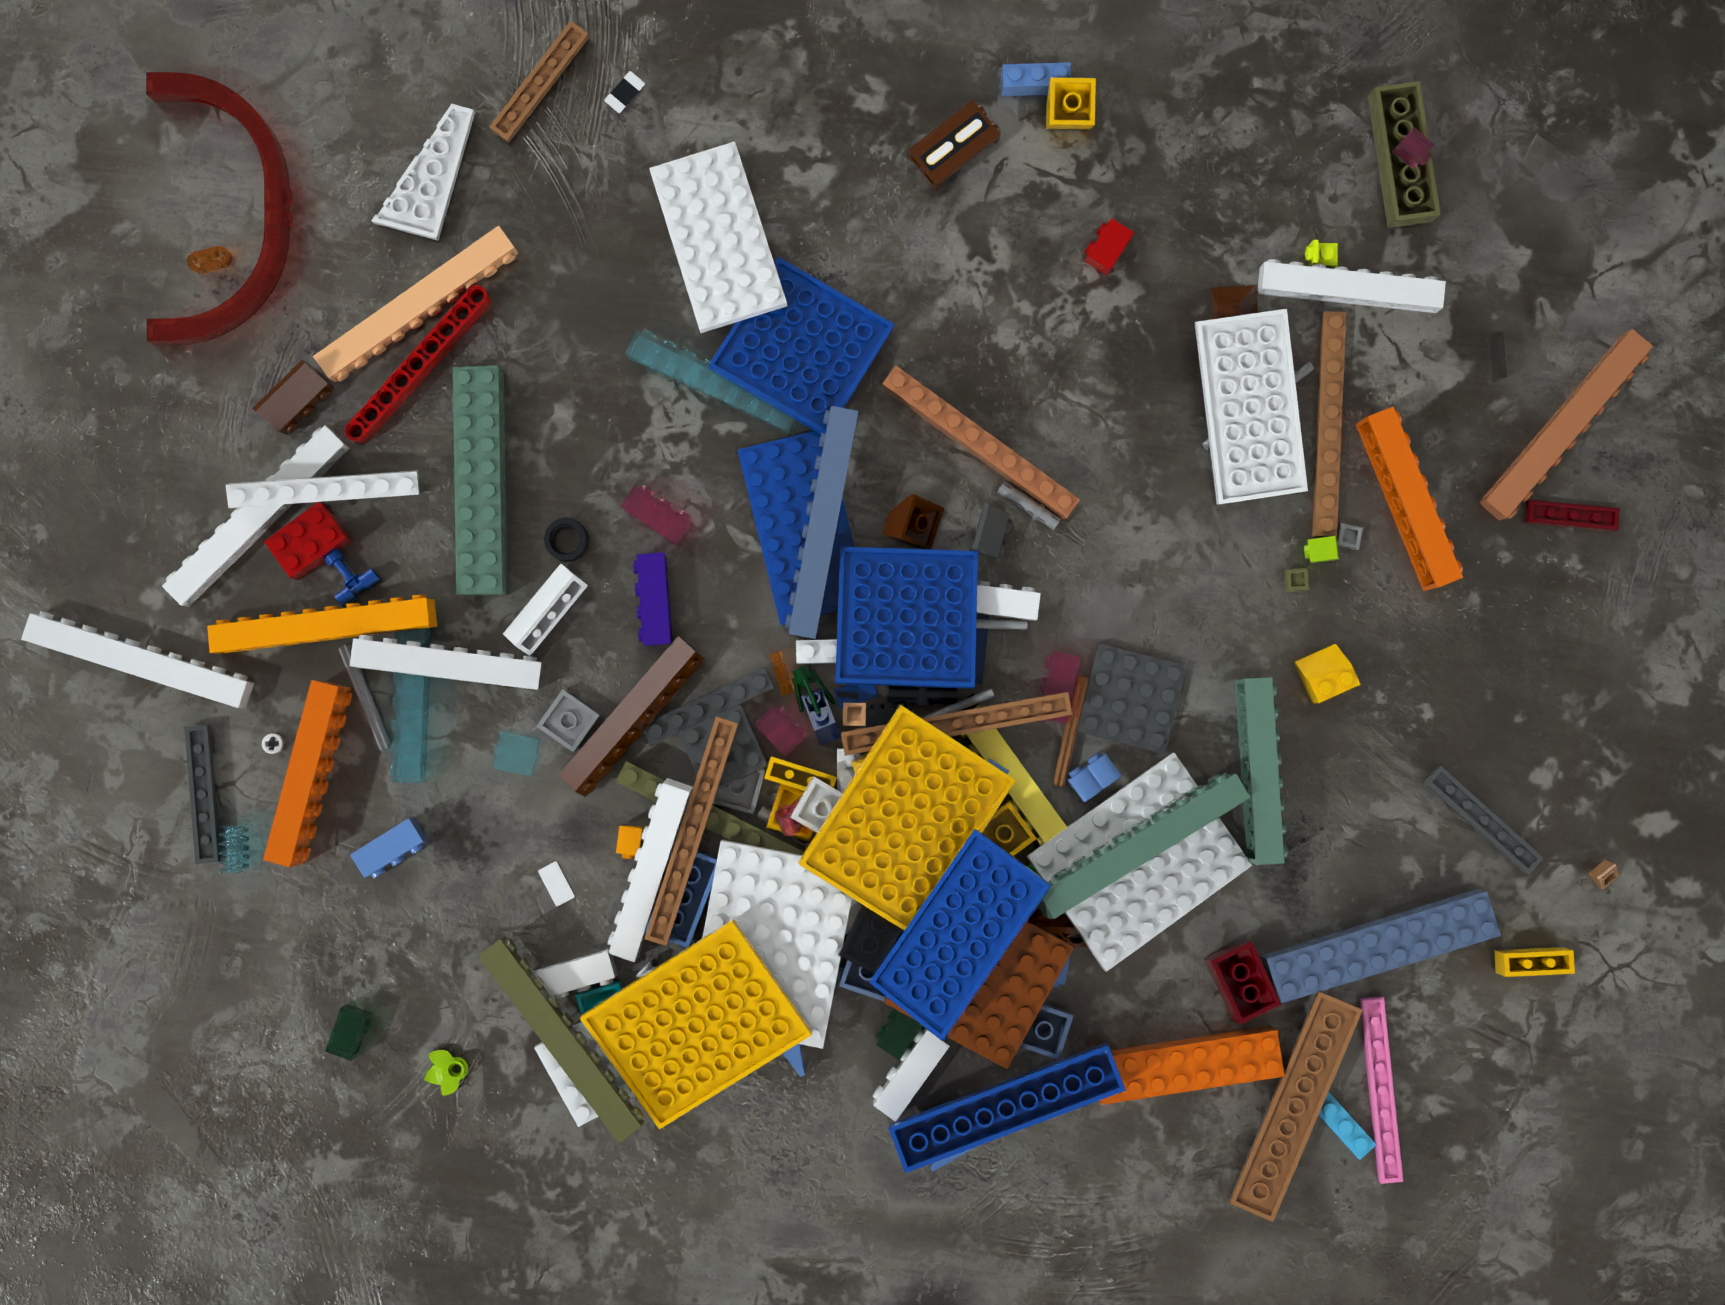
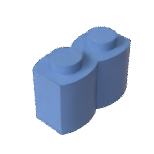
[1067,753,1121,802]

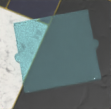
[492,732,539,776]

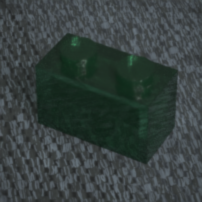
[875,1008,922,1060]

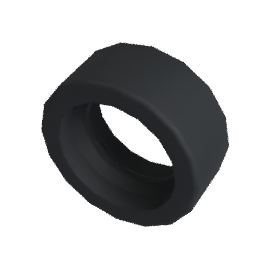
[544,518,589,562]

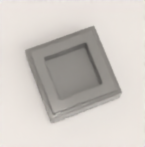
[1337,523,1364,550]

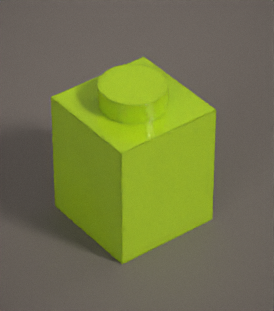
[1304,536,1340,563]

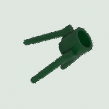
[791,665,836,714]

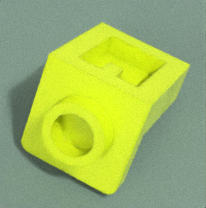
[1305,240,1338,268]

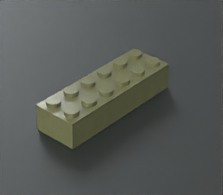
[1368,81,1441,228]

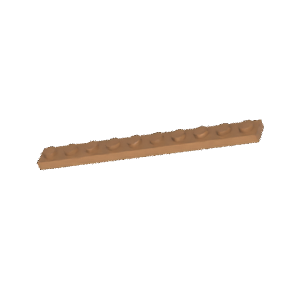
[1312,311,1346,537]
[840,692,1072,756]
[644,716,739,946]

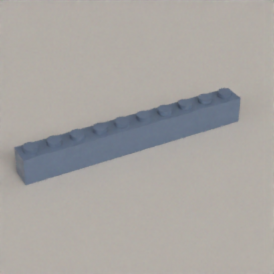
[785,406,858,639]

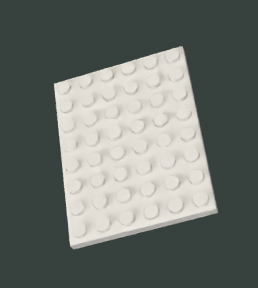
[1026,752,1252,972]
[702,840,852,1049]

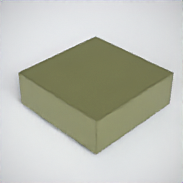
[1284,568,1310,592]

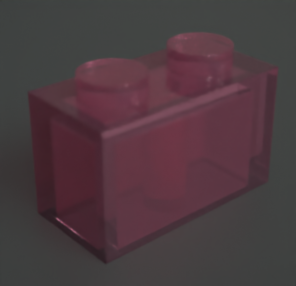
[754,705,806,757]

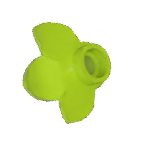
[424,1050,469,1096]

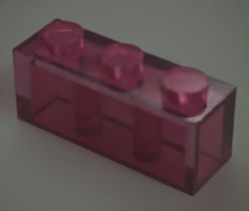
[620,484,694,547]
[1039,651,1081,724]

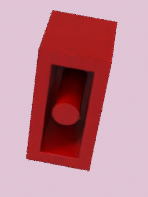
[1084,218,1134,276]

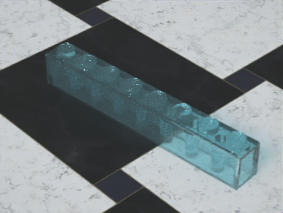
[625,329,797,435]
[389,599,431,783]

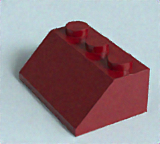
[1204,941,1281,1025]

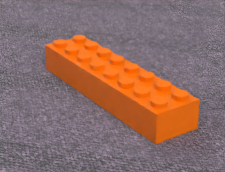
[1355,406,1463,591]
[263,680,352,867]
[1099,1026,1285,1105]

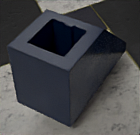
[801,688,841,745]

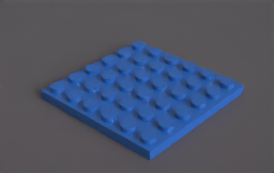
[708,257,895,434]
[835,547,978,689]

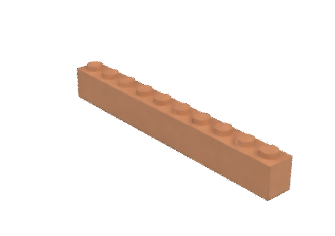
[1479,329,1653,521]
[882,366,1080,521]

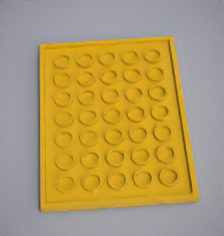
[798,705,1016,931]
[580,919,812,1129]

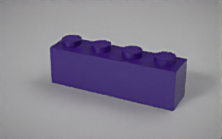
[633,552,673,646]

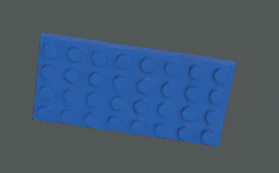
[738,431,855,625]
[869,829,1052,1041]

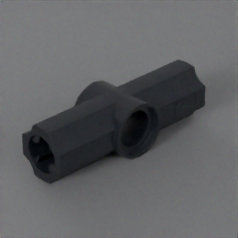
[888,686,957,705]

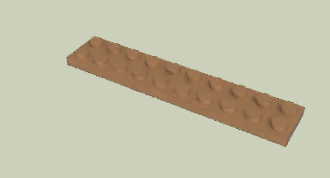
[1229,991,1363,1222]

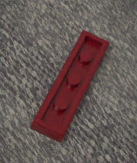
[1525,500,1620,531]

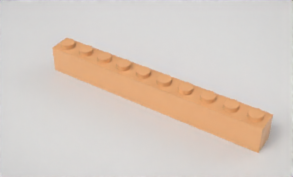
[313,225,518,382]

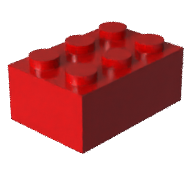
[263,502,354,580]

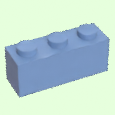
[1001,63,1071,96]
[350,817,428,879]

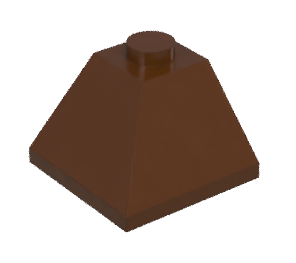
[1210,285,1258,319]
[882,494,944,550]

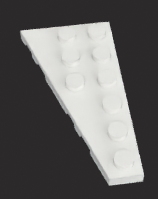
[371,104,475,241]

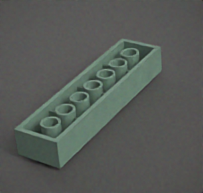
[1235,677,1287,865]

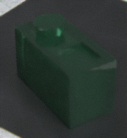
[325,1004,373,1061]

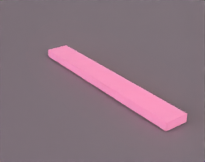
[1359,996,1404,1184]

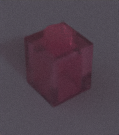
[1392,128,1435,169]

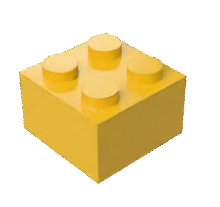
[982,800,1037,856]

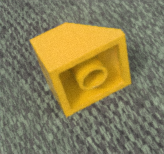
[1046,78,1096,129]
[1293,644,1361,704]

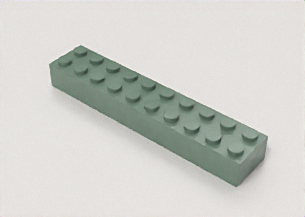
[453,366,508,596]
[1038,772,1250,919]

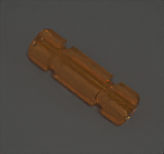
[770,651,793,696]

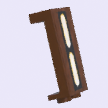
[908,99,1001,191]

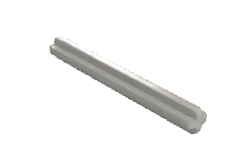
[338,644,392,750]

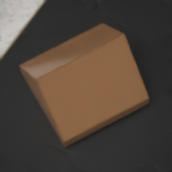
[1588,860,1619,890]

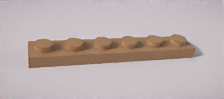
[489,20,590,143]

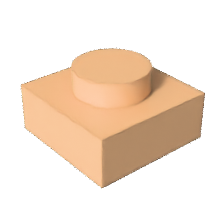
[843,703,866,726]

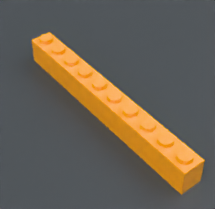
[207,595,437,654]

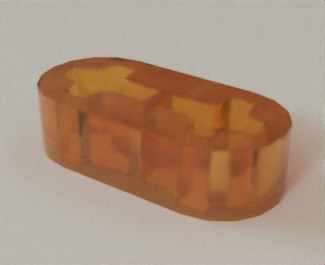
[187,246,233,274]

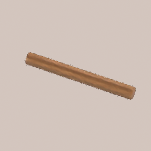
[1053,676,1088,787]

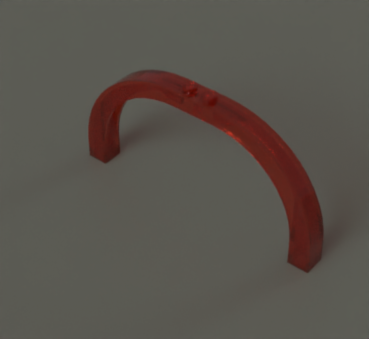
[146,72,293,346]

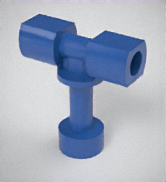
[324,549,381,608]

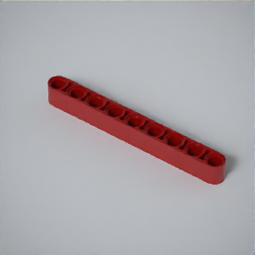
[345,285,491,445]

